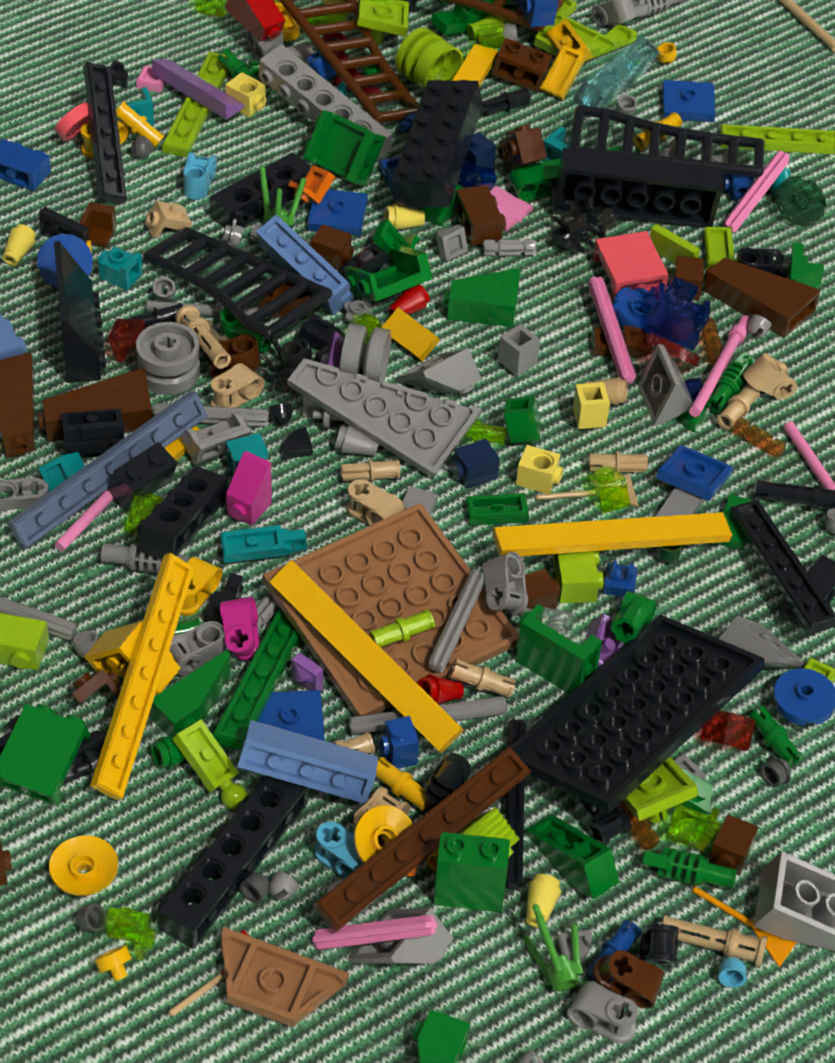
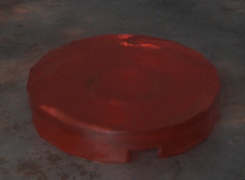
[646,333,701,367]

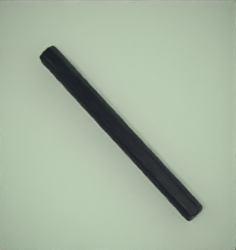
[505,719,526,890]

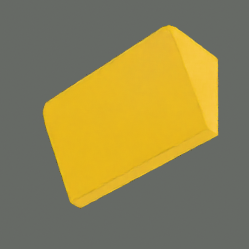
[546,18,594,60]

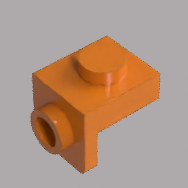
[288,165,335,204]

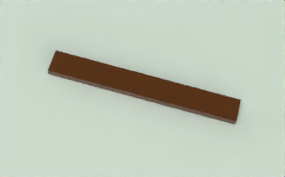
[313,747,532,933]

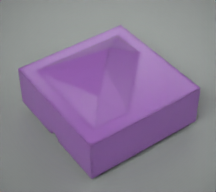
[292,653,323,691]

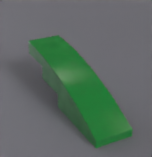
[431,0,519,35]

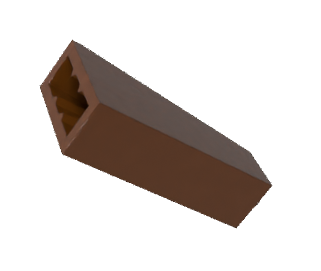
[704,258,820,338]
[0,352,35,458]
[38,368,152,442]

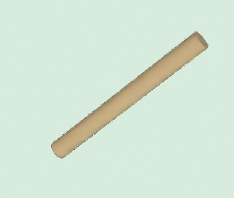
[778,0,835,52]

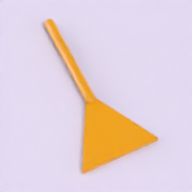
[692,887,797,968]

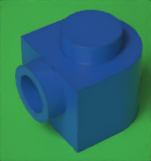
[722,173,754,200]

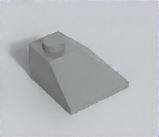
[396,348,482,395]
[719,616,805,669]
[348,908,454,964]

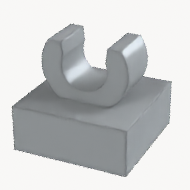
[436,224,468,262]

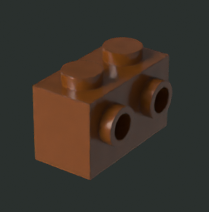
[491,38,552,92]
[498,125,547,171]
[454,185,506,246]

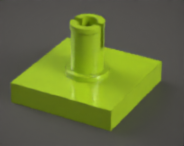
[357,0,409,44]
[622,757,698,823]

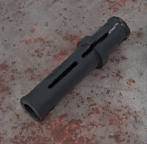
[756,480,835,509]

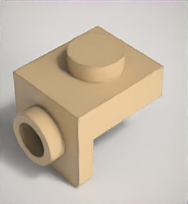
[145,200,192,238]

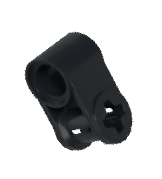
[735,247,787,278]
[572,797,632,846]
[640,924,679,967]

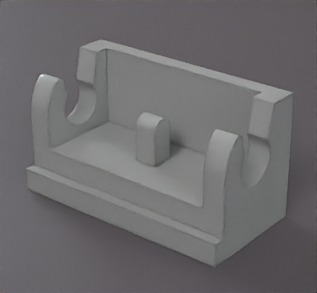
[180,412,252,465]

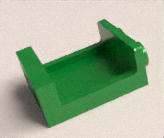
[303,110,386,186]
[344,245,433,302]
[516,604,602,694]
[0,703,91,807]
[434,832,510,913]

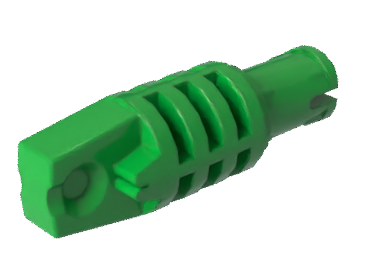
[706,351,755,413]
[642,847,737,889]

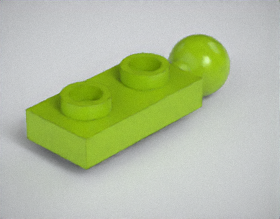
[172,719,247,810]

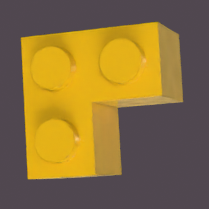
[84,621,181,695]

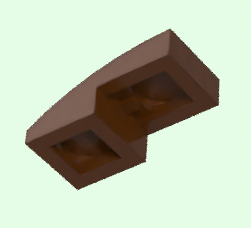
[591,325,652,357]

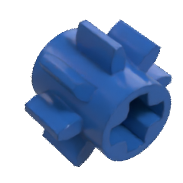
[306,51,336,81]

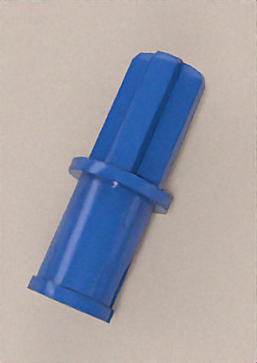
[587,920,642,983]

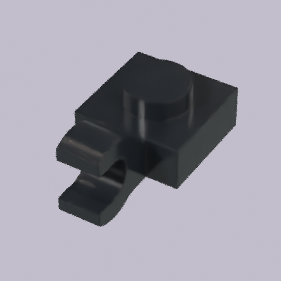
[203,573,244,627]

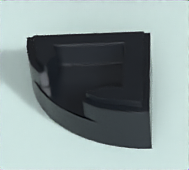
[109,60,129,89]
[283,427,313,460]

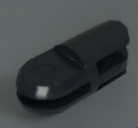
[425,753,471,807]

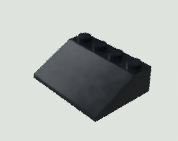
[54,241,106,383]

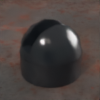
[268,403,293,426]

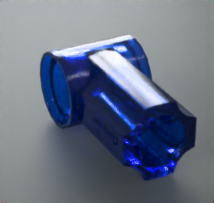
[458,160,497,189]

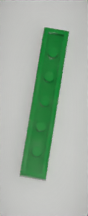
[213,607,301,751]

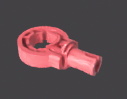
[54,102,90,141]

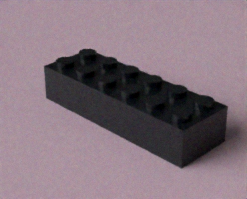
[392,80,483,207]
[554,148,723,228]

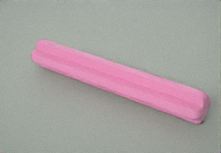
[723,151,789,233]
[312,914,438,950]

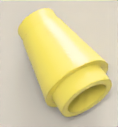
[384,204,425,230]
[2,224,36,266]
[525,874,562,928]

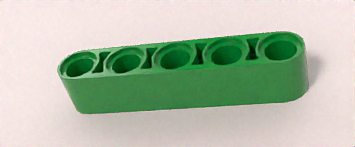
[508,147,622,201]

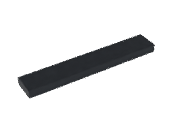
[83,62,127,204]
[730,499,835,635]

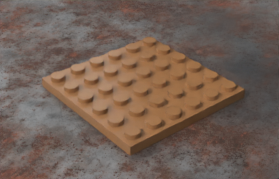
[262,503,519,716]

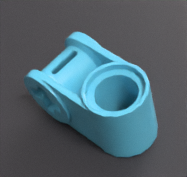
[183,152,217,200]
[314,822,364,879]

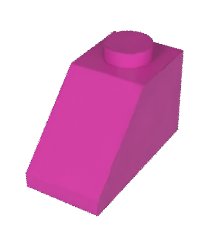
[226,451,272,526]

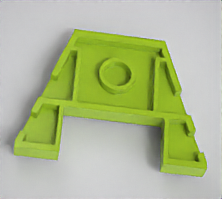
[534,0,638,62]

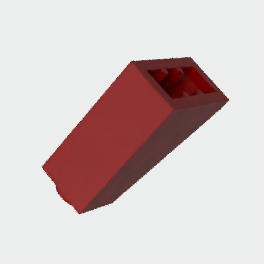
[225,0,286,42]

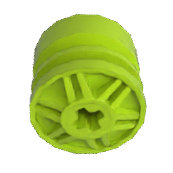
[395,27,463,90]

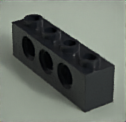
[209,152,311,229]
[137,466,228,559]

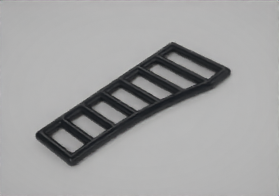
[569,105,765,177]
[143,227,333,339]

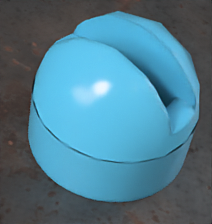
[718,956,747,988]

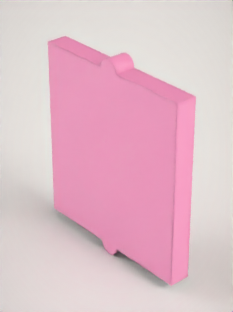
[490,186,533,232]

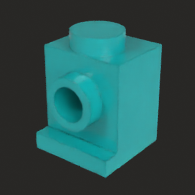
[98,246,143,291]

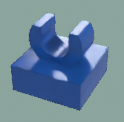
[603,561,638,597]

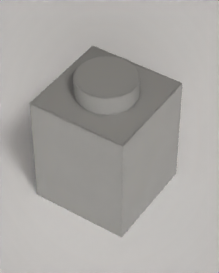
[498,324,540,376]

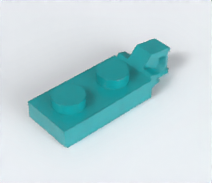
[220,525,307,563]

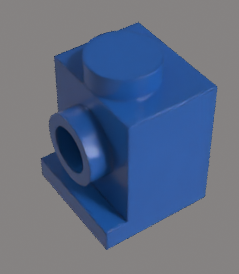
[378,716,419,769]

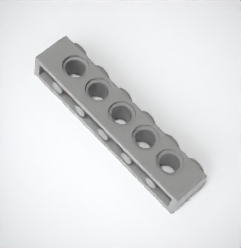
[258,44,392,161]

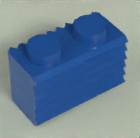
[0,139,51,191]

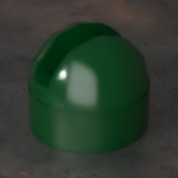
[657,545,682,564]

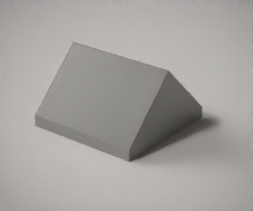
[637,344,693,426]

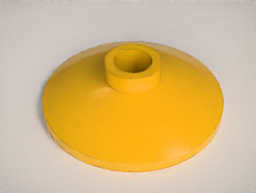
[354,805,413,863]
[49,836,118,896]

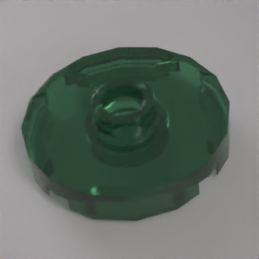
[775,175,826,227]

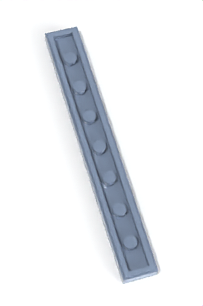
[7,390,207,549]

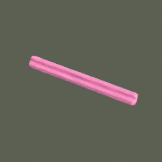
[588,276,636,384]

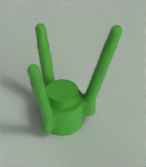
[260,166,306,226]
[522,904,584,991]

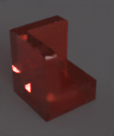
[108,319,146,362]
[700,710,756,751]

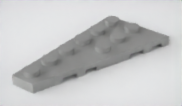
[287,358,482,479]

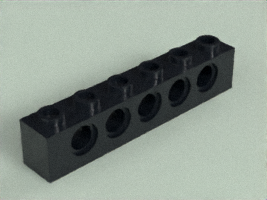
[157,776,308,949]

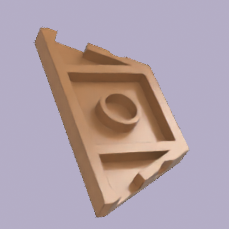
[221,927,350,1027]

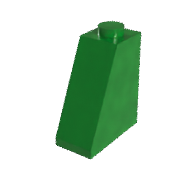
[443,269,521,327]

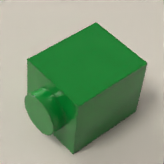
[504,395,541,444]

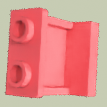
[593,231,669,301]

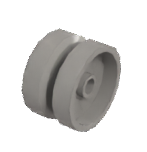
[136,322,200,395]
[340,323,392,383]

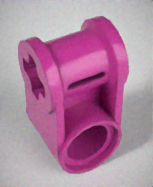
[220,596,260,661]

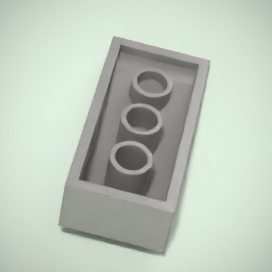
[753,851,835,951]

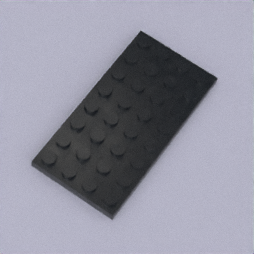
[510,615,765,813]

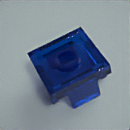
[643,277,711,351]

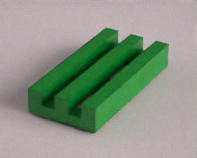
[465,493,529,526]

